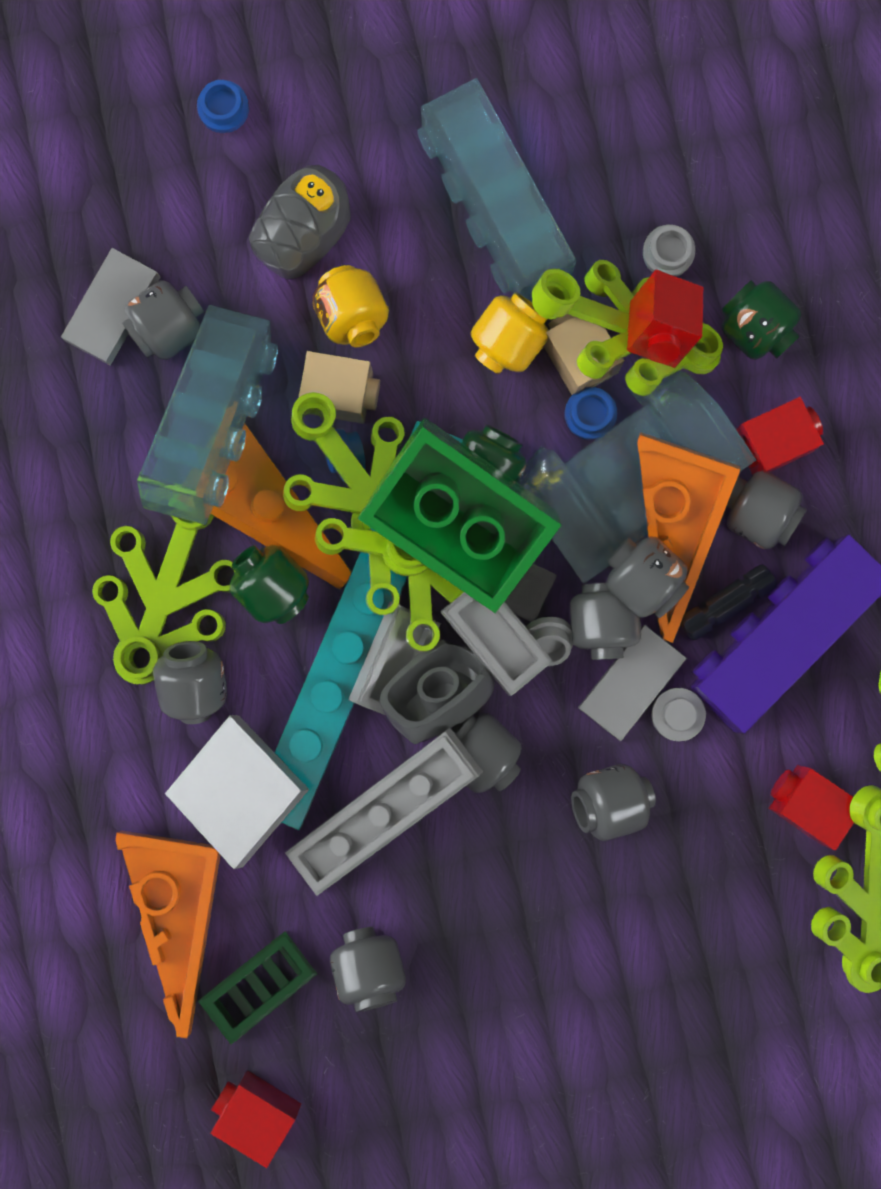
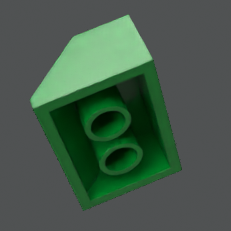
[358,417,562,613]

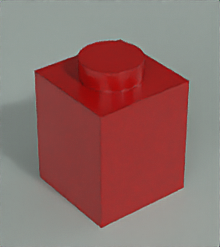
[627,269,704,368]
[732,396,824,475]
[768,765,854,851]
[210,1070,302,1168]

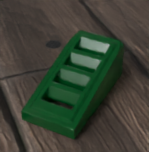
[198,931,317,1045]

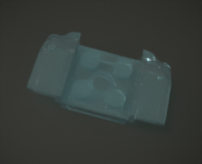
[518,371,756,584]

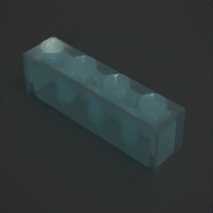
[417,78,577,299]
[137,305,278,525]

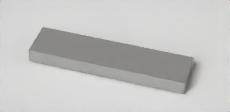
[285,728,483,896]

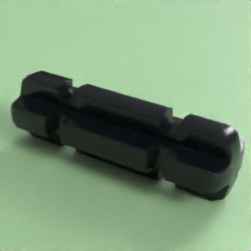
[680,564,777,640]

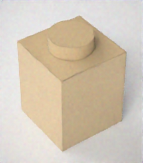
[544,314,624,395]
[299,351,380,424]

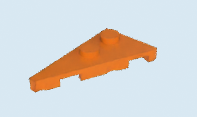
[180,410,352,589]
[637,432,741,643]
[115,831,221,1038]

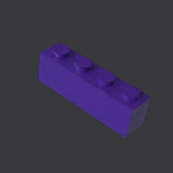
[689,535,881,734]

